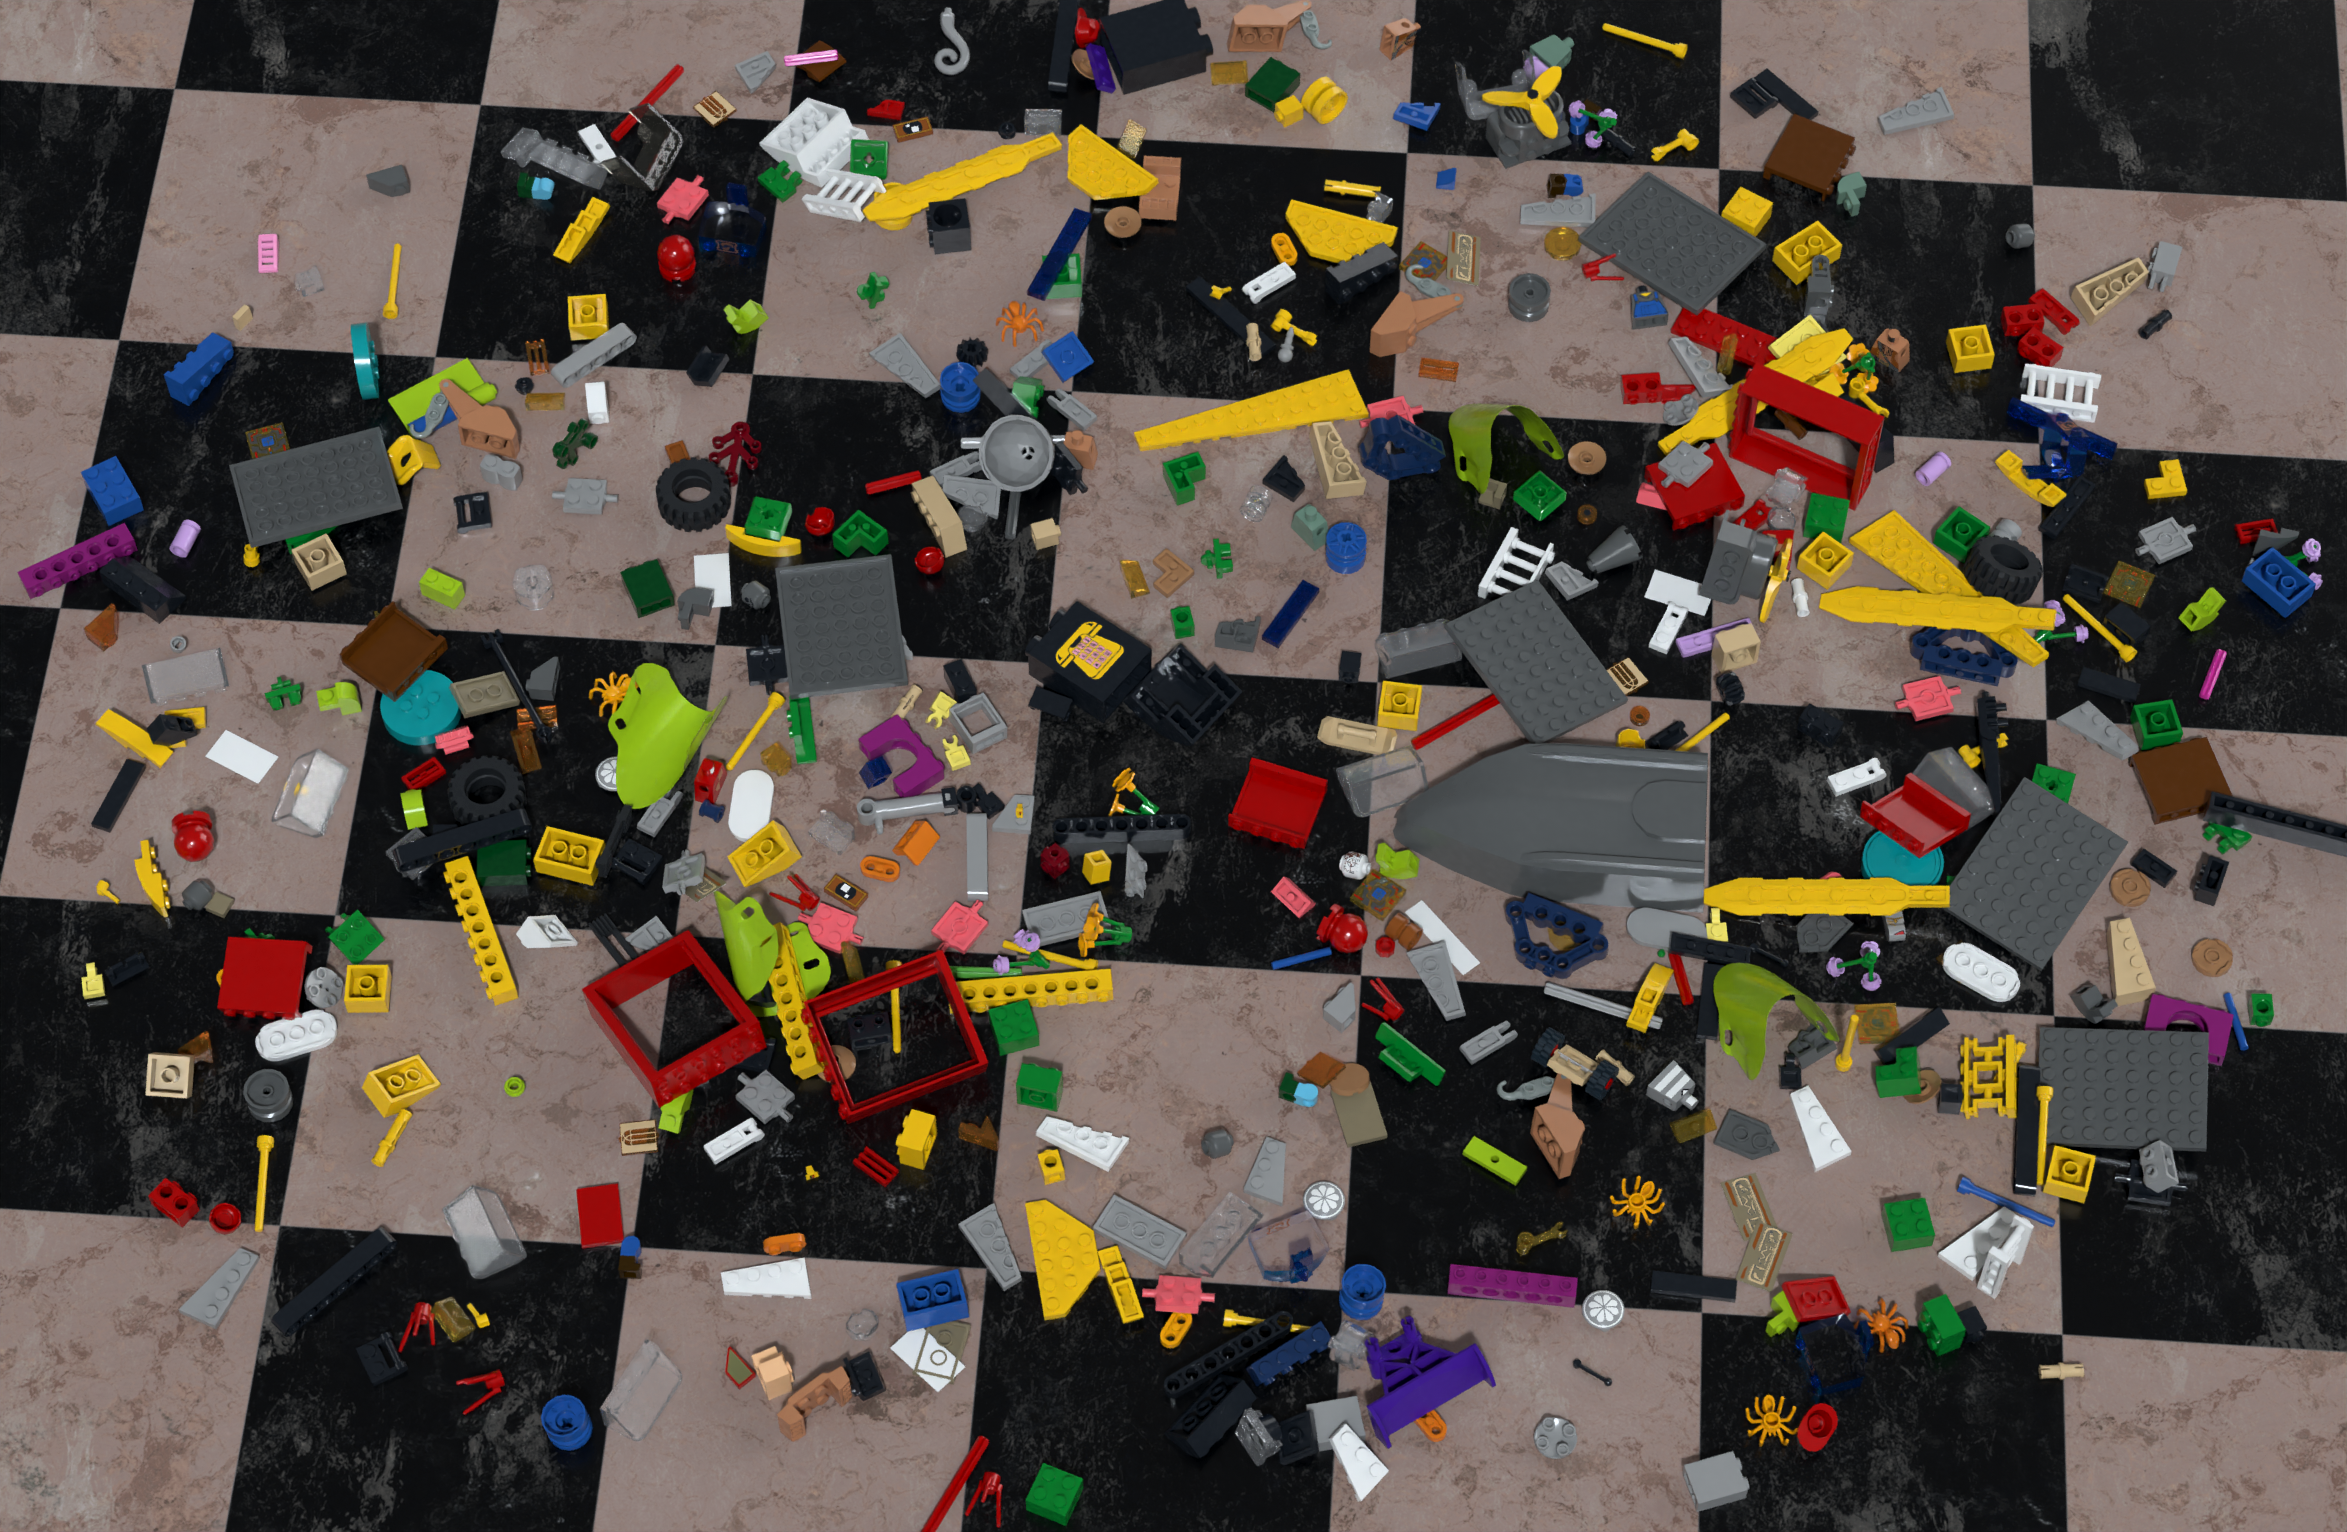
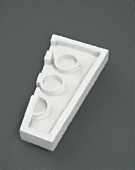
[1789,1086,1851,1172]
[1036,1117,1129,1172]
[1938,1206,2016,1281]
[721,1258,811,1299]

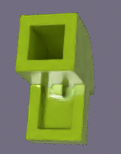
[723,300,769,334]
[2179,587,2226,631]
[316,682,362,716]
[401,789,428,830]
[1376,843,1420,879]
[659,1089,694,1133]
[1766,1291,1799,1337]

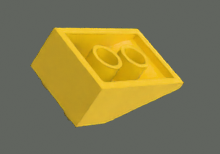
[727,820,802,887]
[362,1054,441,1118]

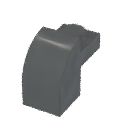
[677,588,714,630]
[2070,985,2118,1024]

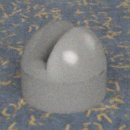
[170,636,186,653]

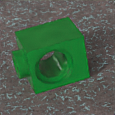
[1170,606,1195,640]
[2248,993,2274,1027]

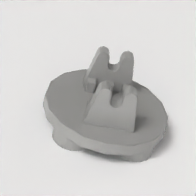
[305,967,343,1008]

